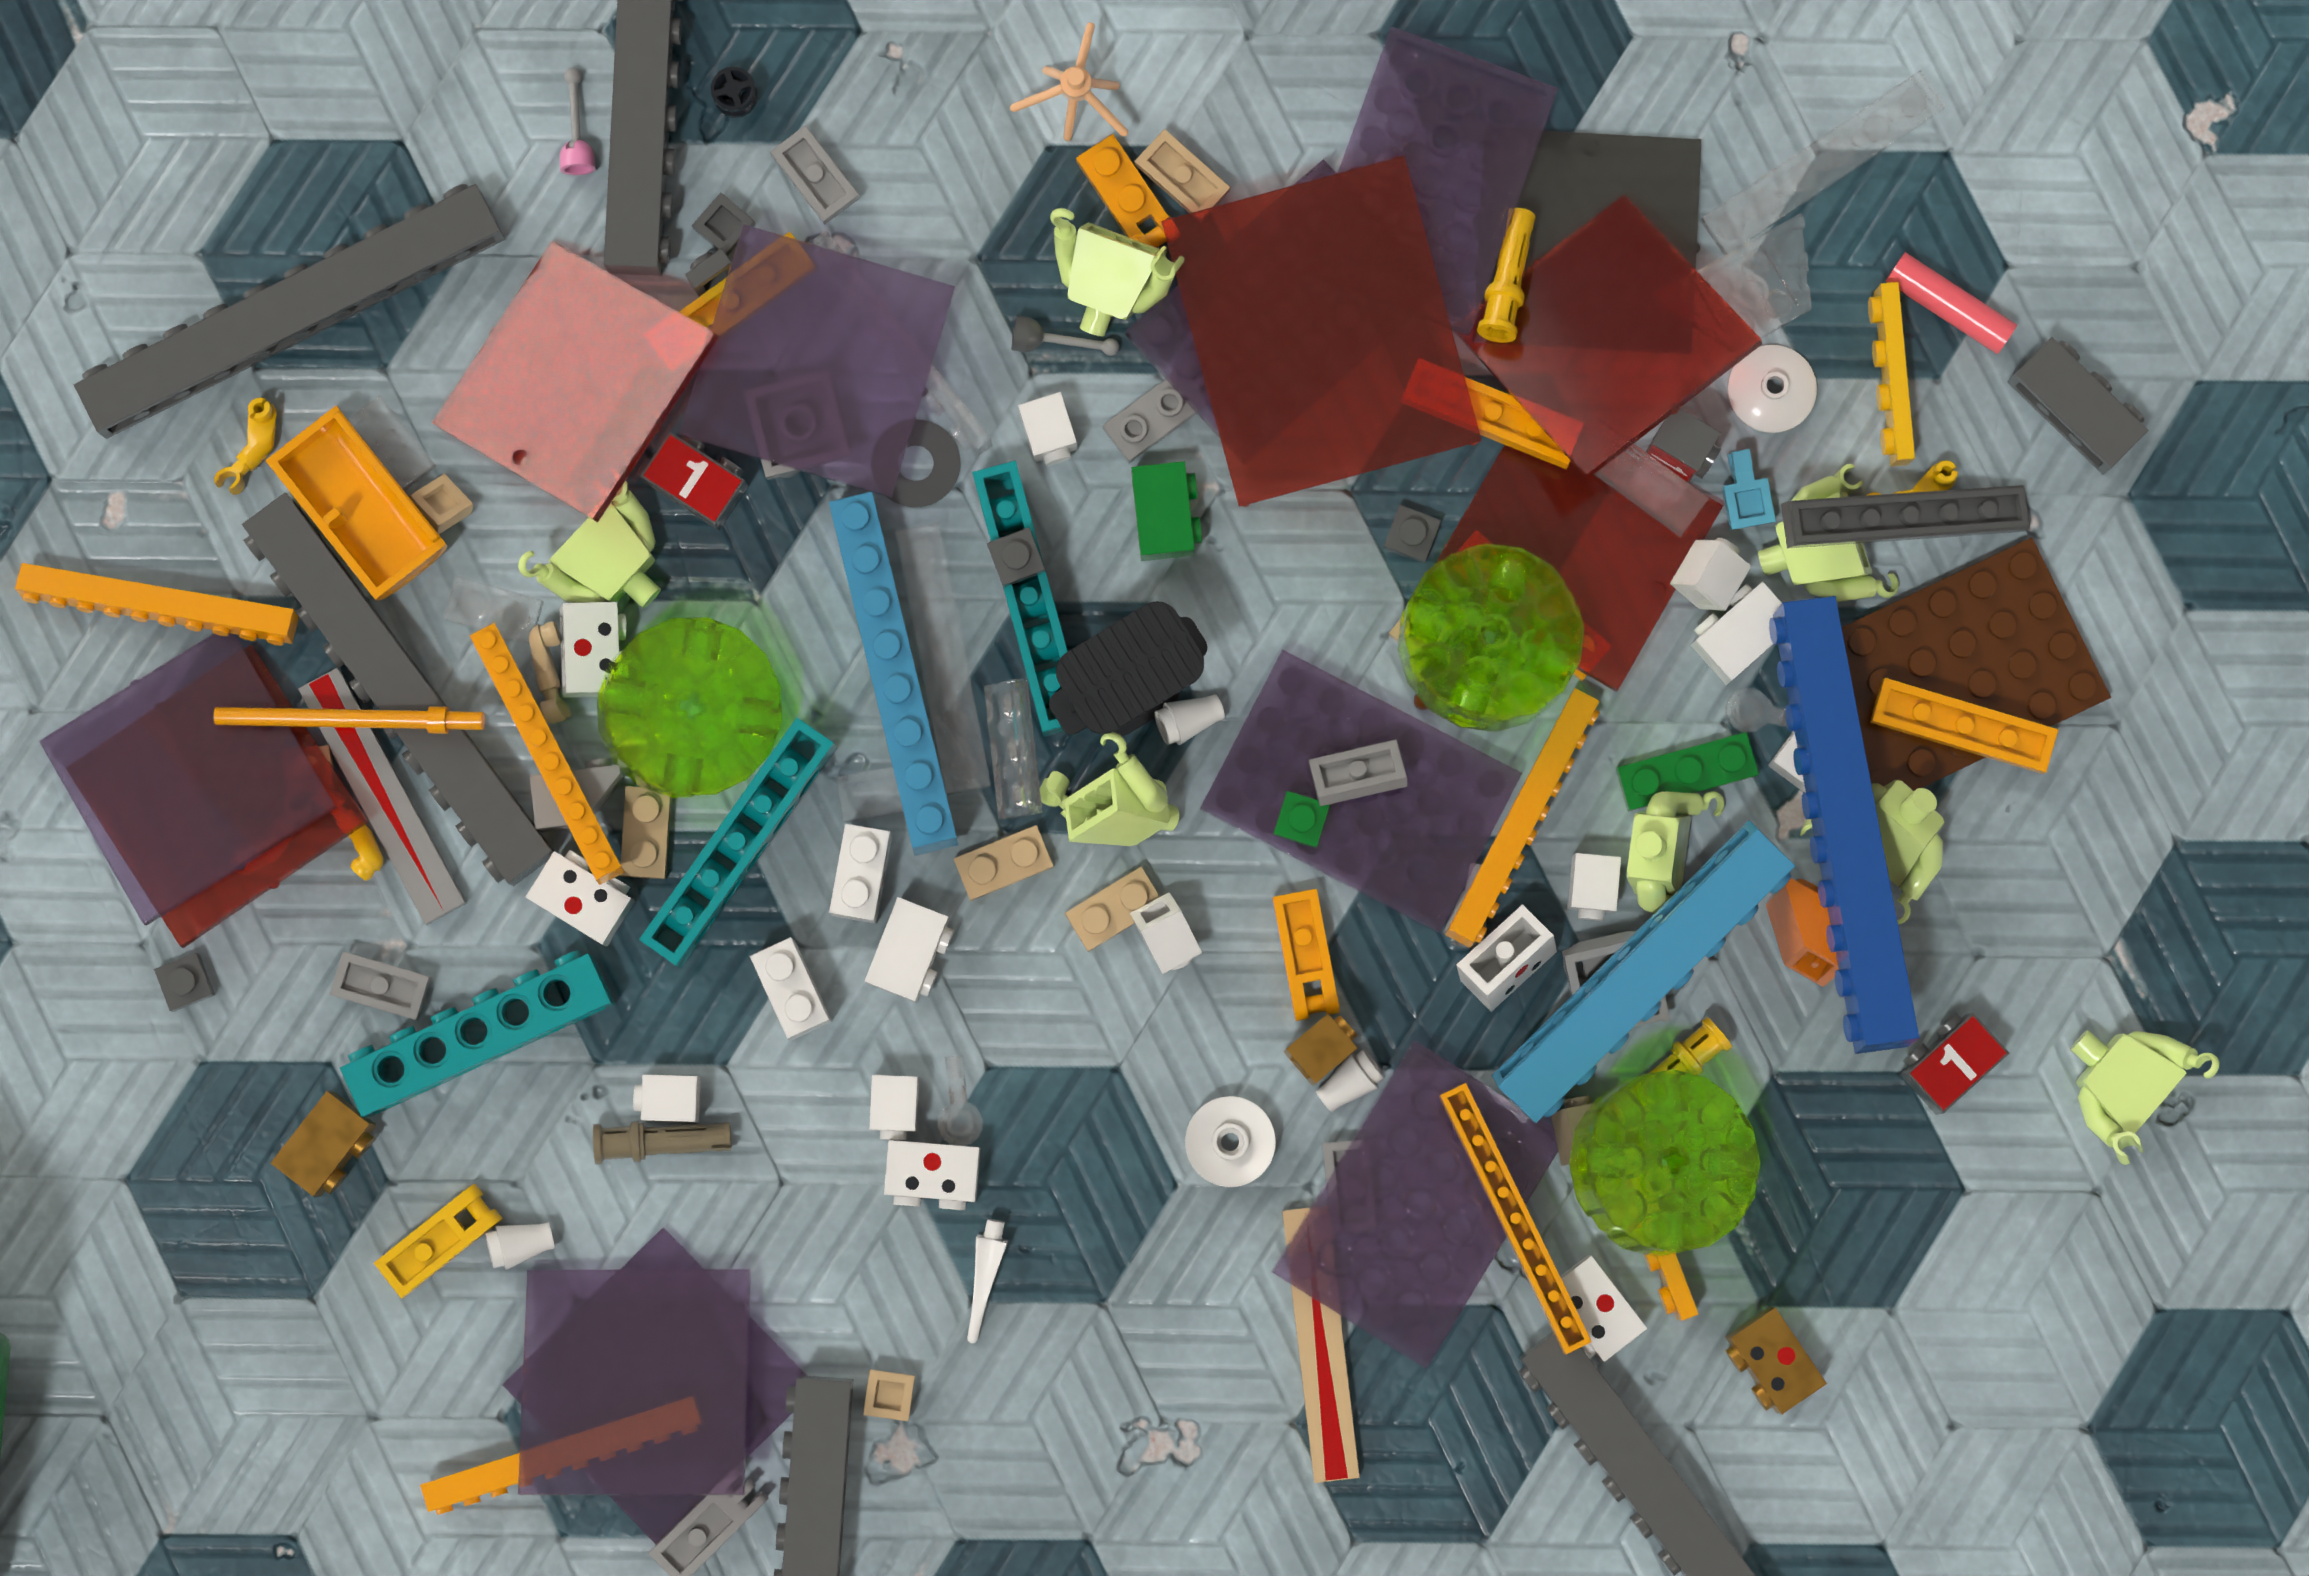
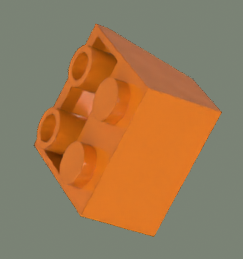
[1766,878,1839,987]

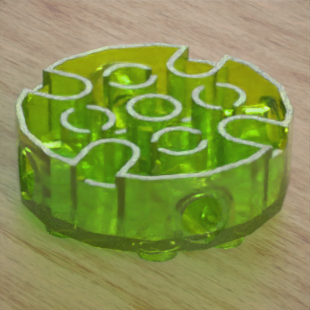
[1397,543,1584,732]
[597,617,782,799]
[1569,1069,1760,1257]

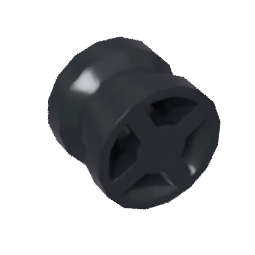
[711,66,758,118]

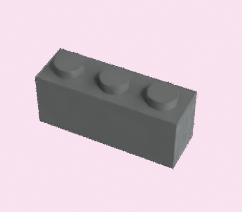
[2007,337,2149,475]

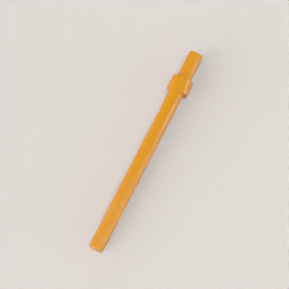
[214,706,485,734]

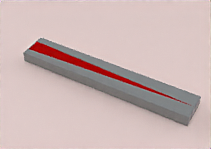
[298,667,467,925]

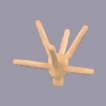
[1010,22,1128,141]

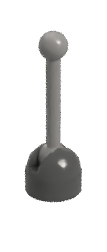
[1011,315,1119,356]

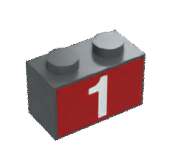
[1642,405,1721,485]
[640,432,748,531]
[1899,1013,2010,1115]

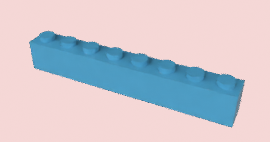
[829,492,958,856]
[1492,820,1795,1123]

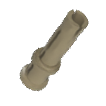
[593,1121,732,1165]

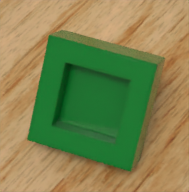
[1273,791,1330,848]

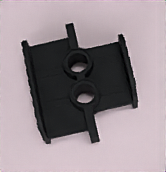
[1049,601,1208,736]

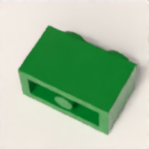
[1131,461,1202,562]

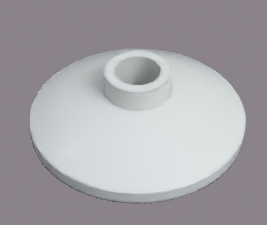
[1727,345,1817,433]
[1185,1096,1276,1187]

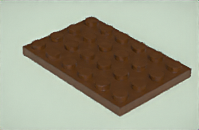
[1841,537,2111,791]

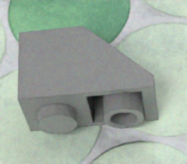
[529,758,625,833]

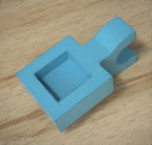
[1721,449,1776,531]

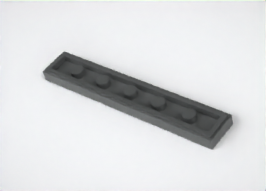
[1781,485,2030,549]

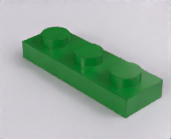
[1616,732,1759,812]

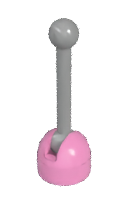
[559,68,596,175]

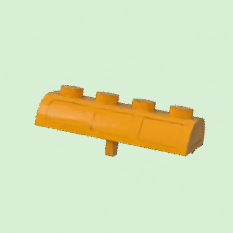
[265,405,447,601]

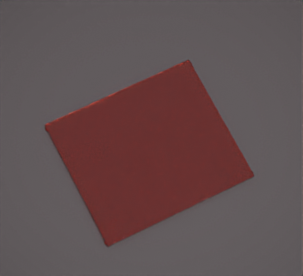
[1161,155,1482,507]

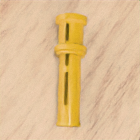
[1477,208,1536,343]
[1609,1016,1733,1129]

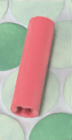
[1885,252,2017,354]

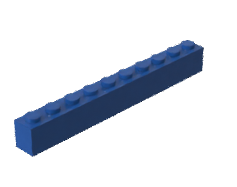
[1769,596,1920,1054]

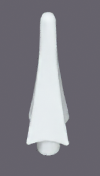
[967,1219,1009,1344]

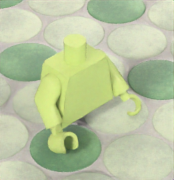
[1050,208,1185,336]
[1758,464,1899,602]
[518,470,661,608]
[1039,732,1179,846]
[1800,780,1945,925]
[1627,791,1725,914]
[2070,1030,2219,1165]

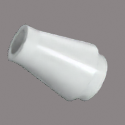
[1155,694,1225,745]
[1316,1049,1385,1112]
[485,1222,555,1270]

